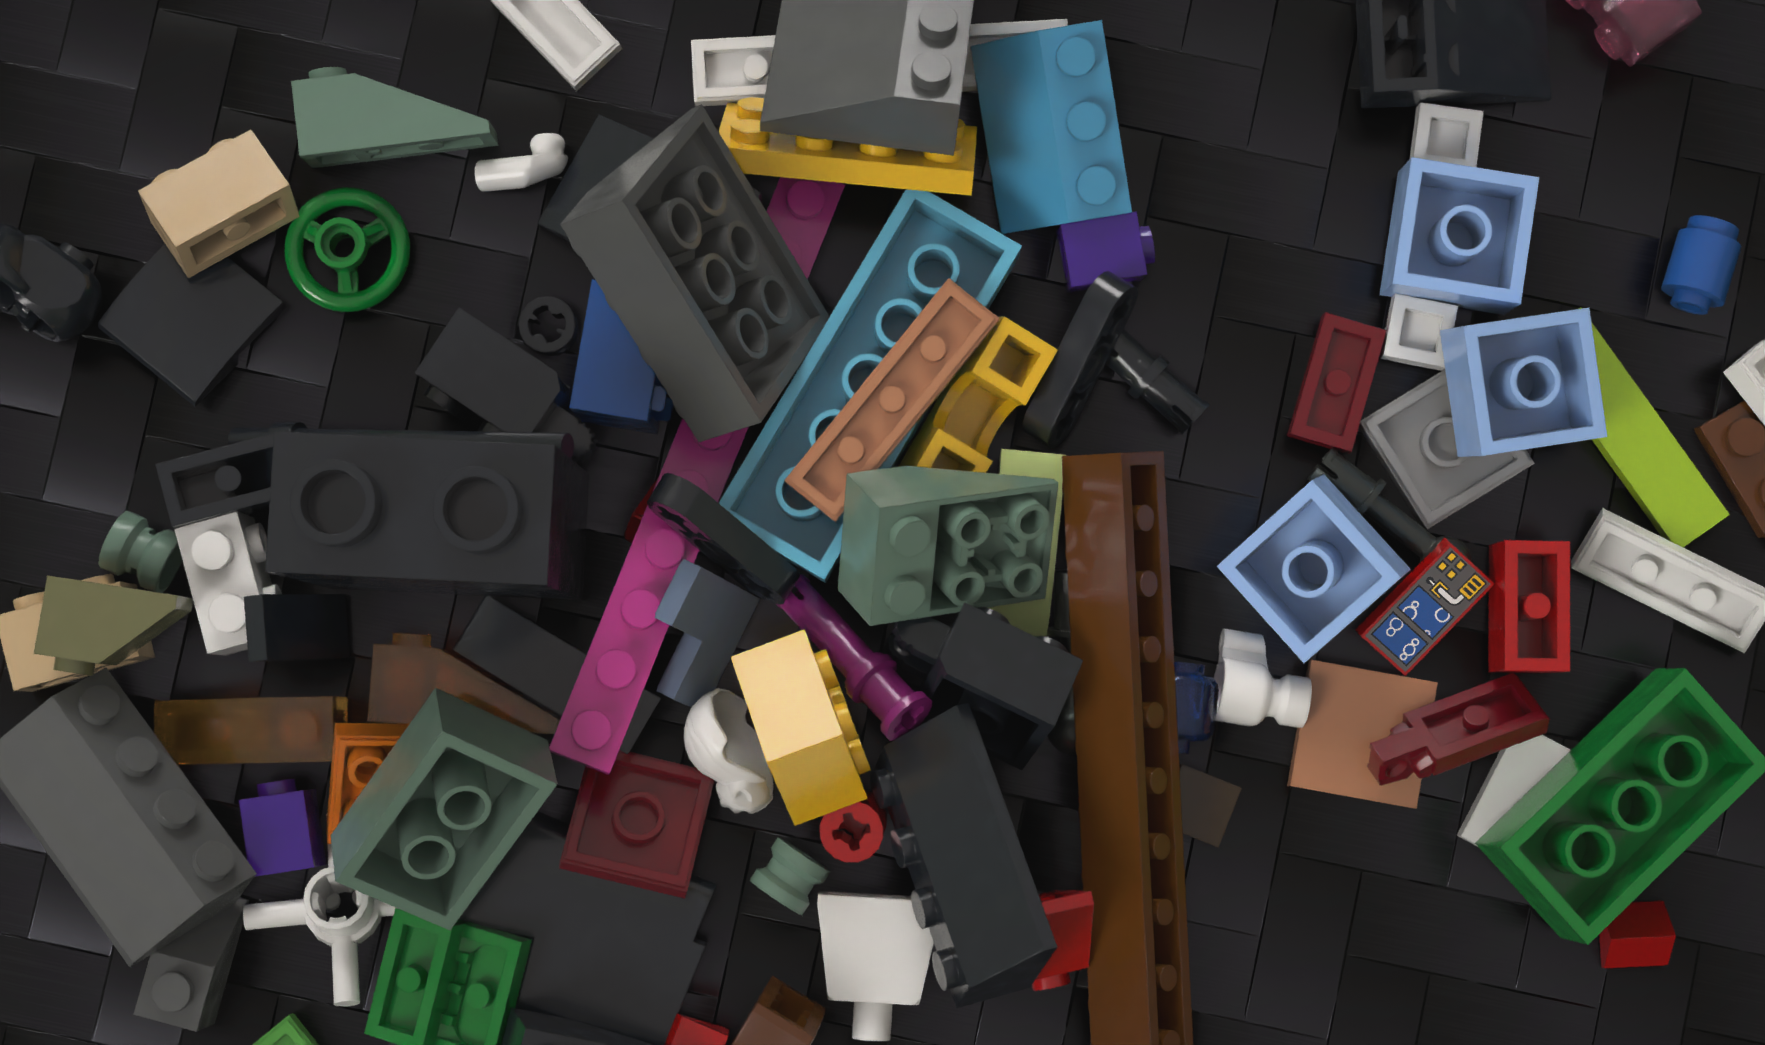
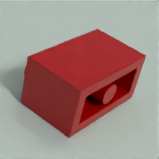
[1488,540,1570,673]

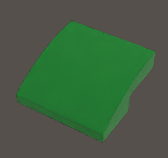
[364,908,532,1045]

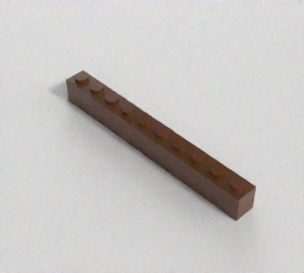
[1062,451,1193,1045]

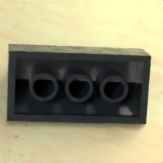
[870,702,1057,1008]

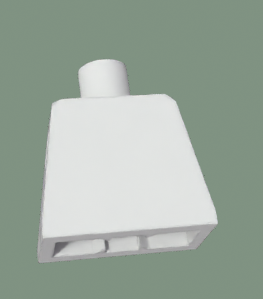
[817,891,934,1041]

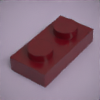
[1287,312,1387,454]

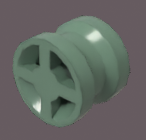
[750,837,831,915]

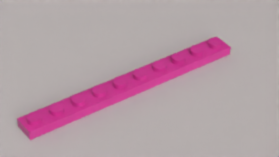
[549,177,845,775]

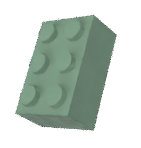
[331,688,558,930]

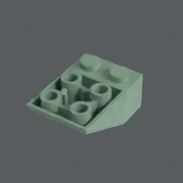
[838,466,1058,626]

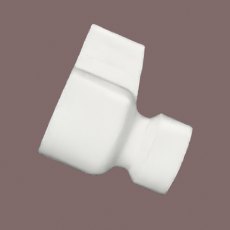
[1210,628,1312,728]

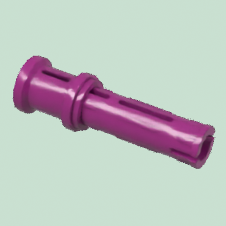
[776,574,932,741]

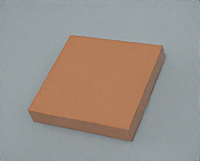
[1287,660,1438,809]

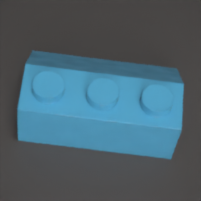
[970,20,1132,234]

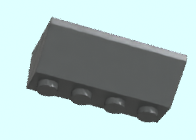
[0,668,257,967]

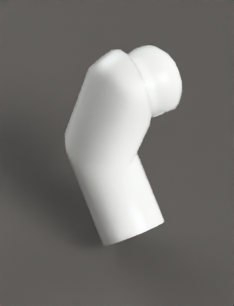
[475,133,568,192]

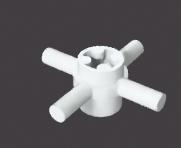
[243,813,396,1007]

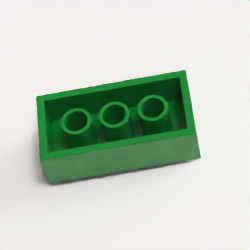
[1475,668,1765,945]

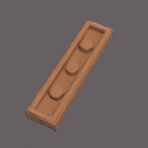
[784,278,1000,523]

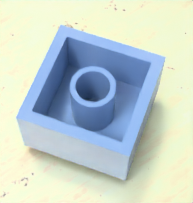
[1380,157,1539,315]
[1440,308,1607,457]
[1217,474,1411,663]

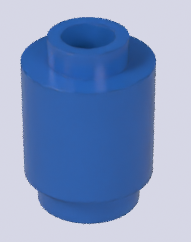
[1661,215,1741,315]

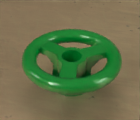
[285,187,410,312]

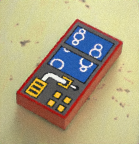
[1356,537,1495,676]

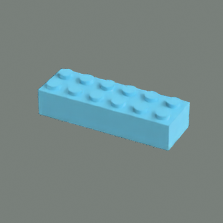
[719,189,1022,583]

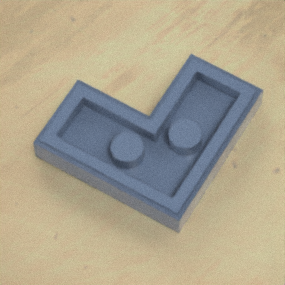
[654,559,760,708]

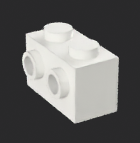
[174,511,282,656]

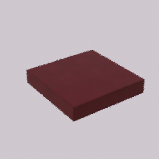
[559,750,714,899]

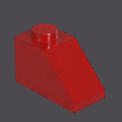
[1032,890,1094,991]

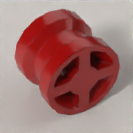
[819,790,887,863]

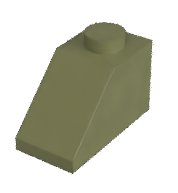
[34,575,193,676]

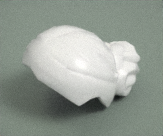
[684,688,774,814]

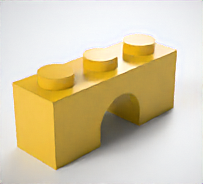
[898,316,1058,473]

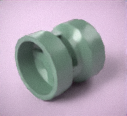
[98,511,183,593]

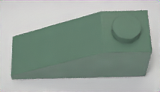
[291,67,498,168]

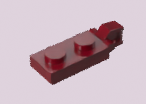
[1367,673,1550,786]

